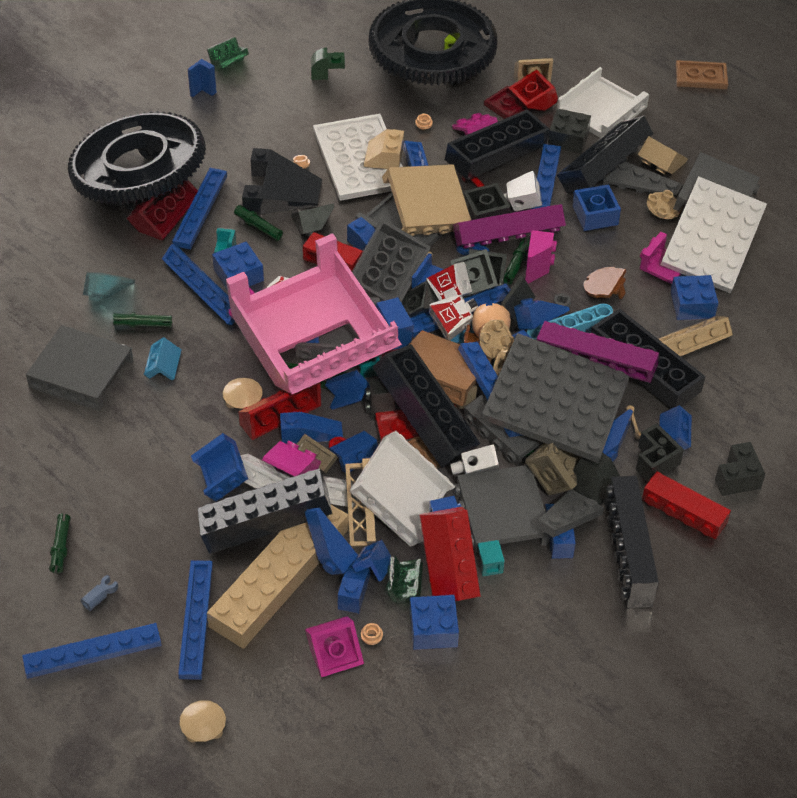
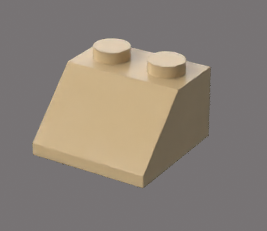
[514,58,553,83]
[364,129,404,169]
[638,136,688,174]

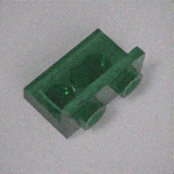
[207,37,249,68]
[386,556,423,604]

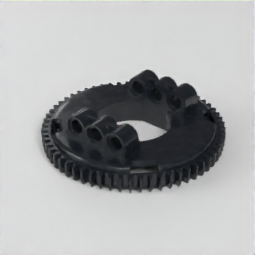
[368,0,498,86]
[68,111,206,210]

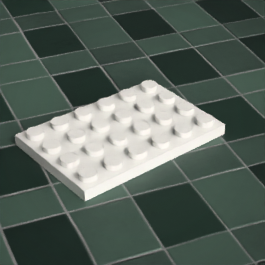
[313,114,403,201]
[660,176,767,293]

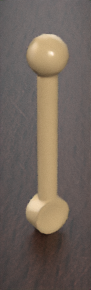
[626,405,641,439]

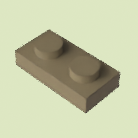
[297,434,338,474]

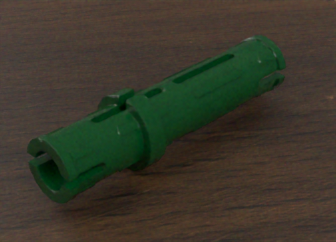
[234,205,283,241]
[503,238,530,285]
[113,312,172,328]
[49,513,71,574]

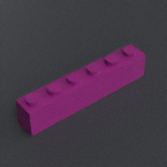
[453,204,566,249]
[536,321,659,383]

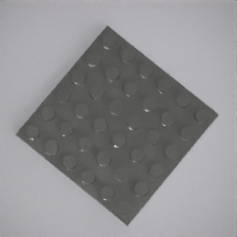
[481,333,630,463]

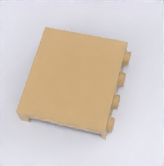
[382,165,471,236]

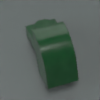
[311,47,345,80]

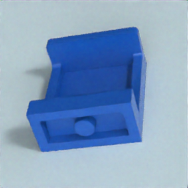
[191,433,248,501]

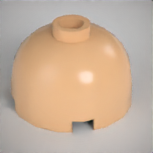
[472,303,511,338]

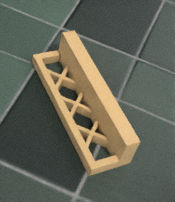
[659,316,733,356]
[345,458,376,548]

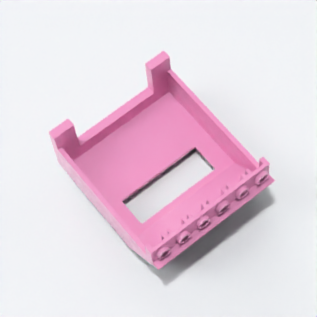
[226,234,402,394]

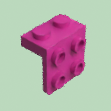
[452,113,498,135]
[640,232,681,284]

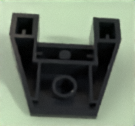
[242,148,322,214]

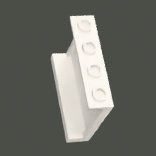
[557,67,649,138]
[350,431,455,547]

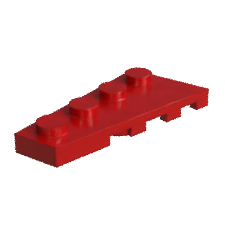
[375,404,456,443]

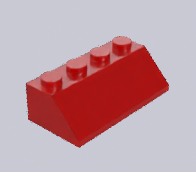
[239,382,321,440]
[419,506,481,601]

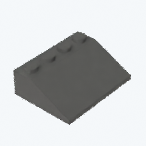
[352,219,431,302]

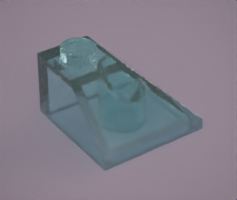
[83,272,135,301]

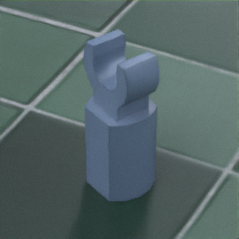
[80,575,118,611]

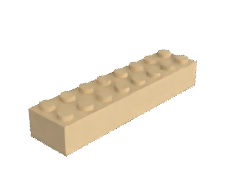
[207,505,349,649]

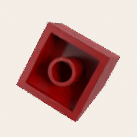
[508,69,558,110]

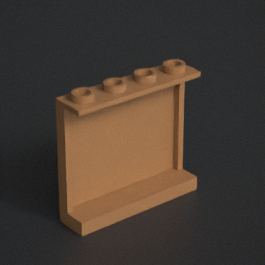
[409,330,493,406]

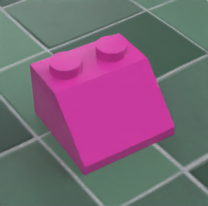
[525,230,557,284]
[262,440,321,476]
[305,616,364,677]

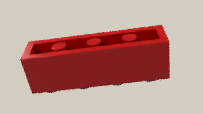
[642,471,731,540]

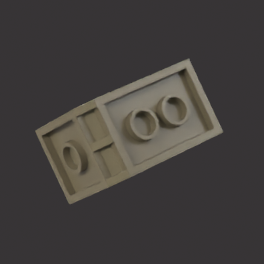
[525,443,582,496]

